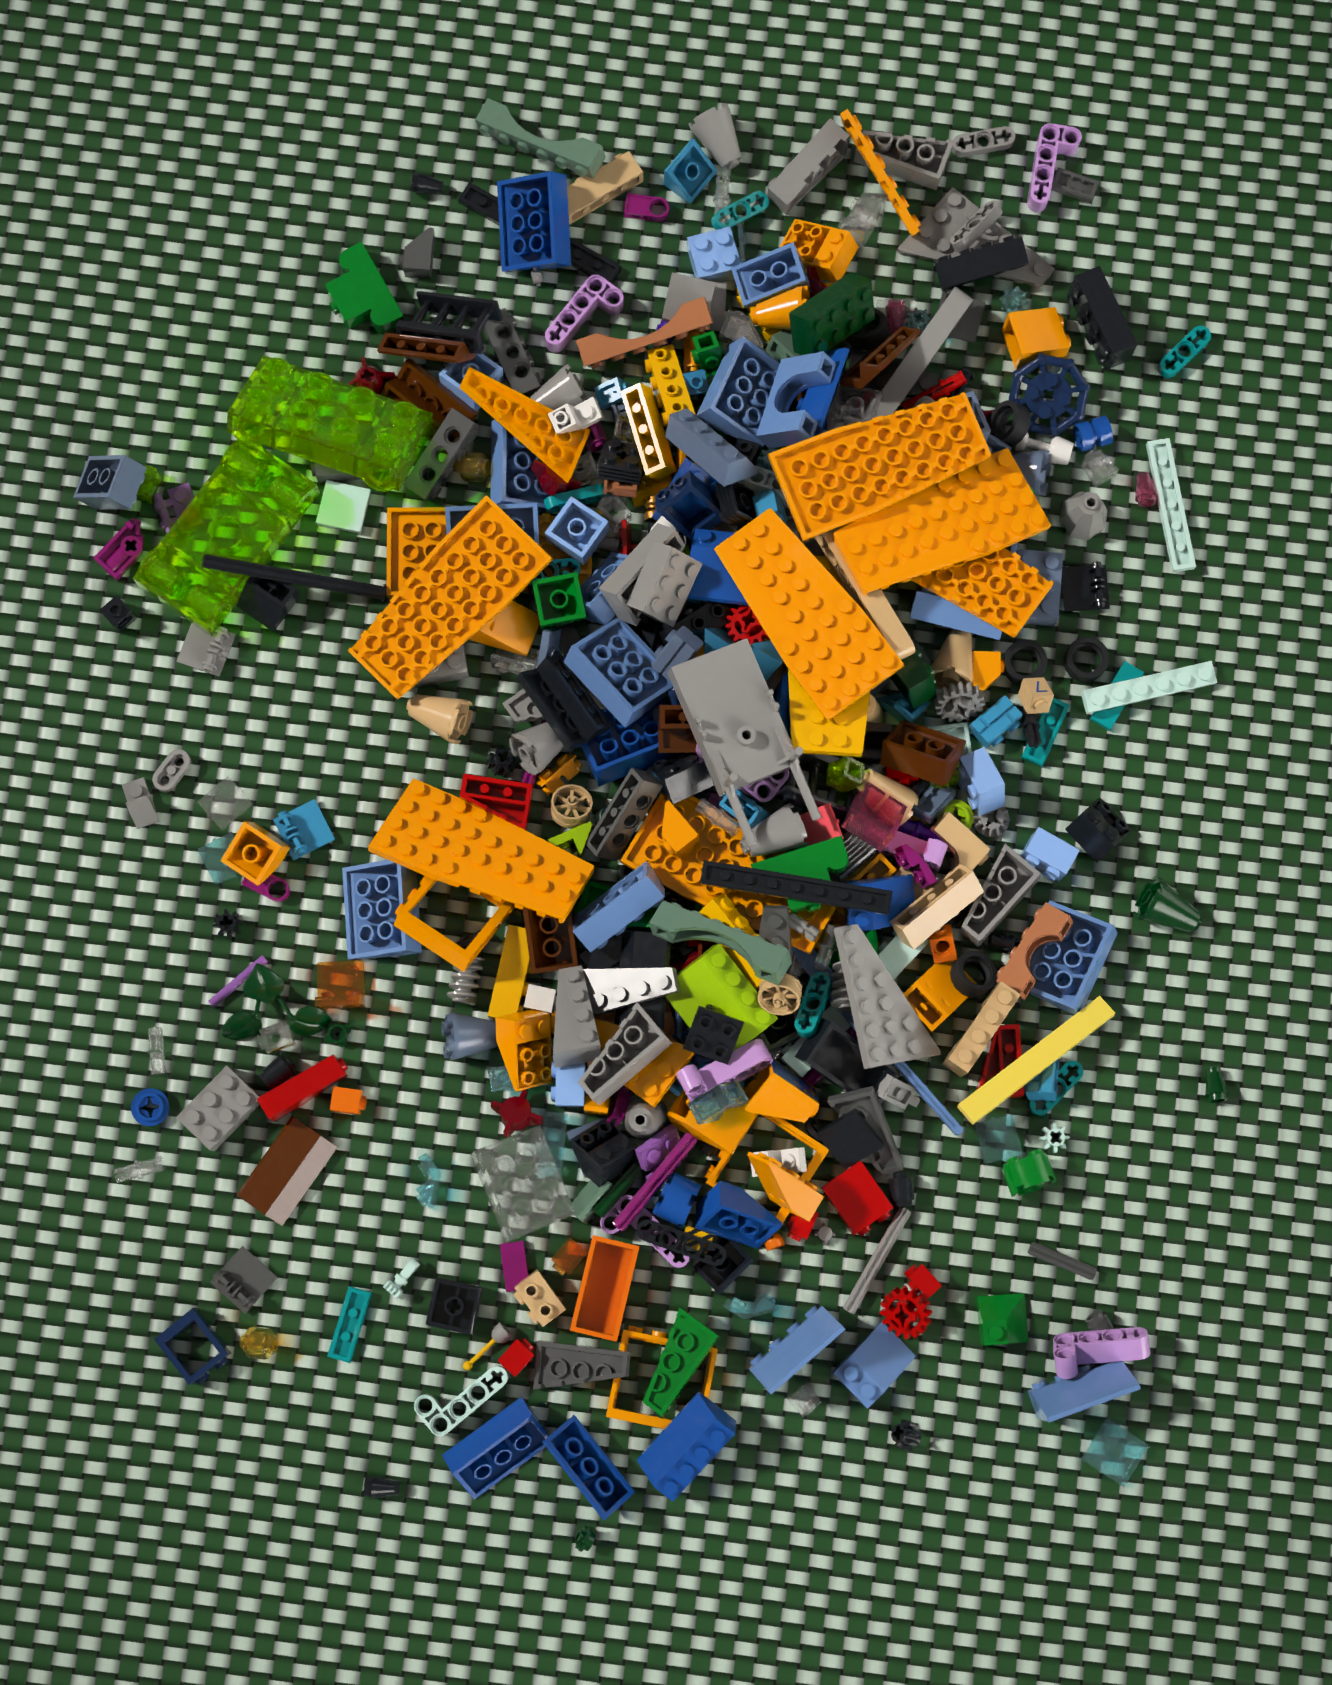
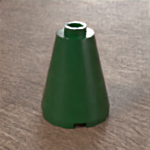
[1133,876,1202,933]

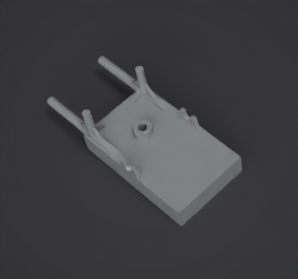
[667,638,822,847]

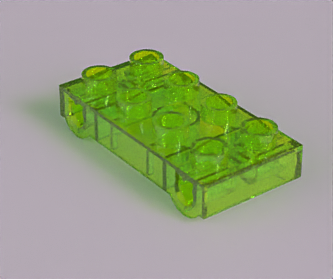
[227,355,433,492]
[133,434,320,637]

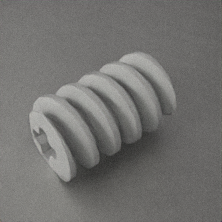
[447,957,484,1006]
[831,961,852,1013]

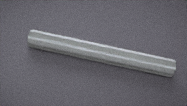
[843,1207,911,1314]

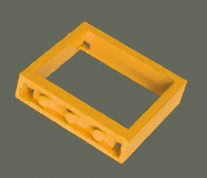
[394,876,515,972]
[704,1113,829,1223]
[606,1325,718,1429]

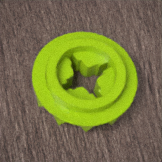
[936,799,974,829]

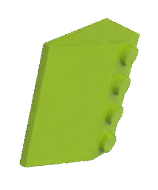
[665,943,778,1051]

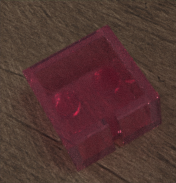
[841,782,907,852]

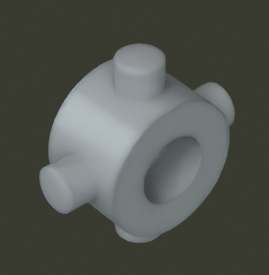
[530,268,542,287]
[815,1223,836,1244]

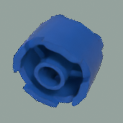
[652,1172,702,1228]

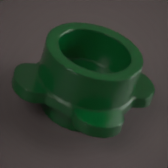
[325,1021,351,1047]
[574,1525,595,1552]

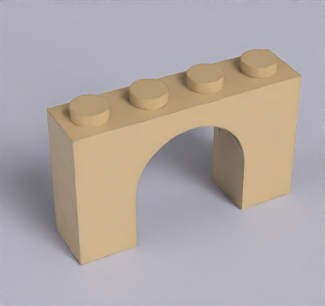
[891,812,990,900]
[942,981,1021,1077]

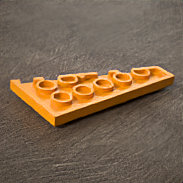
[840,109,921,237]
[459,367,591,483]
[550,1009,695,1108]

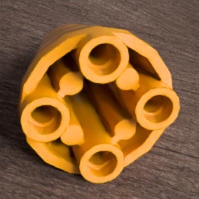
[751,285,810,330]

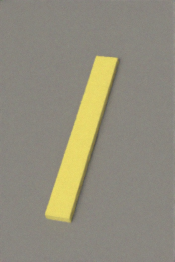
[957,996,1115,1125]

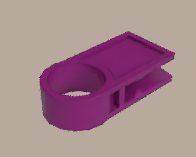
[624,193,669,222]
[241,874,290,902]
[606,1085,632,1126]

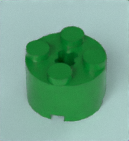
[1001,1148,1056,1197]

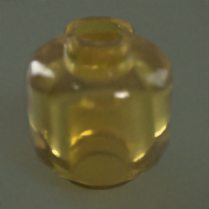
[456,452,491,482]
[240,1327,278,1360]

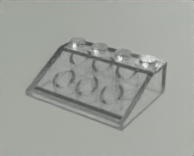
[471,1125,576,1243]

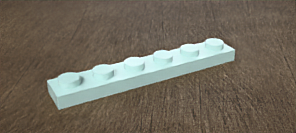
[1146,438,1196,573]
[1081,661,1217,714]

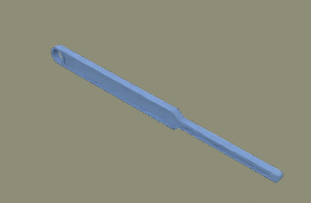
[792,947,963,1136]

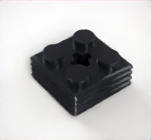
[596,439,644,485]
[714,482,757,530]
[426,1278,483,1335]

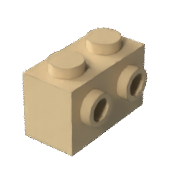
[513,1269,566,1327]

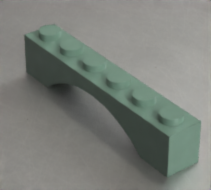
[475,98,606,179]
[649,900,792,986]

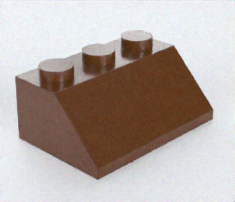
[880,719,966,786]
[523,907,580,974]

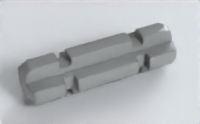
[789,910,819,941]

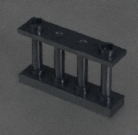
[395,291,502,354]
[774,753,867,828]

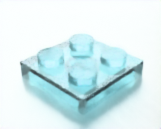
[1082,1418,1149,1487]

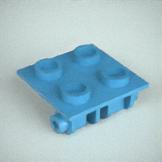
[273,799,335,860]

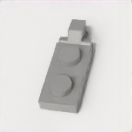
[876,1074,921,1110]

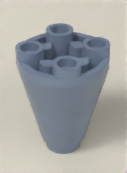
[1012,450,1051,496]
[441,1012,498,1060]

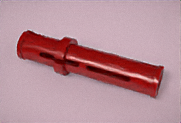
[901,370,968,410]

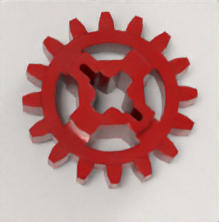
[725,605,770,645]
[879,1285,932,1339]

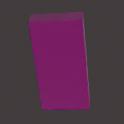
[500,1241,530,1292]

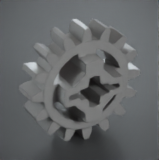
[934,682,985,723]

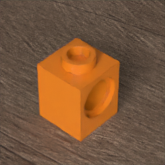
[929,924,958,964]
[330,1086,367,1115]

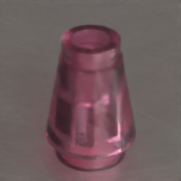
[885,300,907,334]
[1135,472,1158,507]

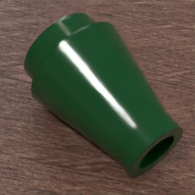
[1205,1067,1229,1103]

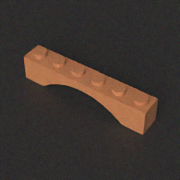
[576,297,714,369]

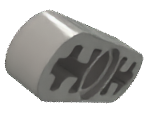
[952,126,1015,158]
[950,200,1003,252]

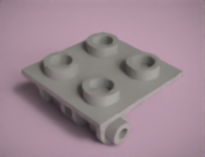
[176,620,236,677]

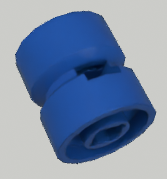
[1073,415,1113,452]

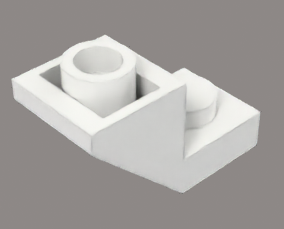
[548,397,604,434]
[751,1147,807,1177]

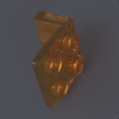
[315,960,366,1009]

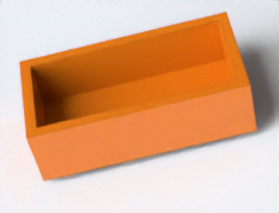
[570,1235,640,1342]

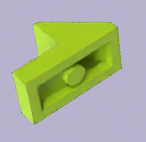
[548,821,593,859]

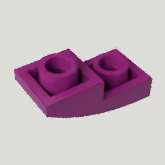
[895,844,937,888]

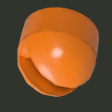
[765,1232,785,1251]

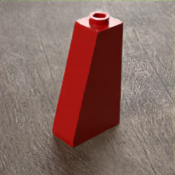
[257,1054,349,1122]

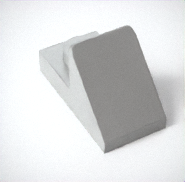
[122,777,160,829]

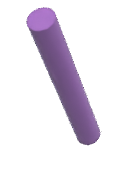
[208,955,268,1008]

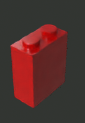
[820,1161,893,1237]

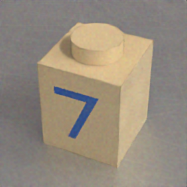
[1018,677,1054,714]

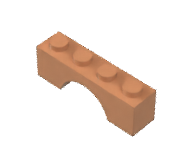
[996,903,1074,1001]

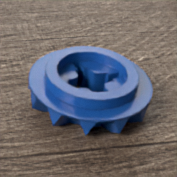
[131,1088,170,1126]

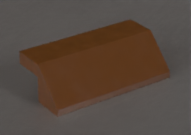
[841,326,922,389]
[377,333,476,363]
[378,358,478,454]
[658,705,749,753]
[236,1116,337,1226]

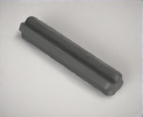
[1028,1242,1097,1280]

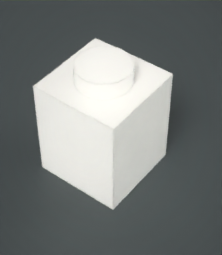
[524,984,557,1015]

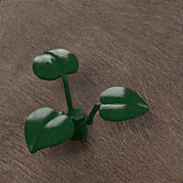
[222,963,332,1040]

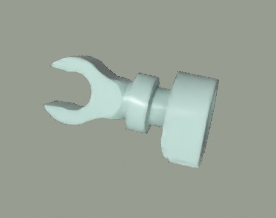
[383,1258,420,1299]

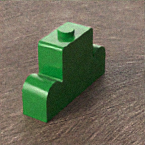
[326,241,405,334]
[751,836,848,914]

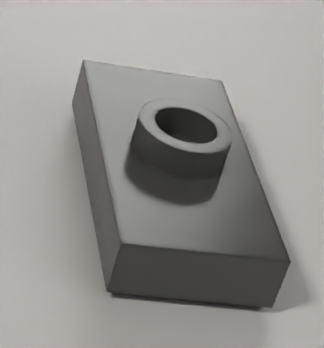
[1051,167,1100,204]

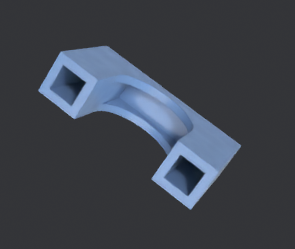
[756,351,836,449]

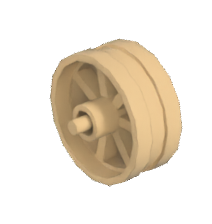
[550,784,593,829]
[758,973,802,1015]

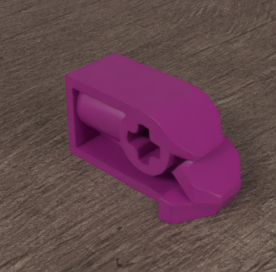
[93,518,144,581]

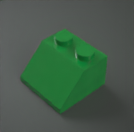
[532,572,586,630]

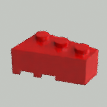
[460,774,534,831]
[976,1024,1024,1098]

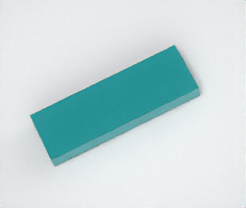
[1089,661,1145,731]
[1021,697,1070,767]
[327,1286,372,1363]

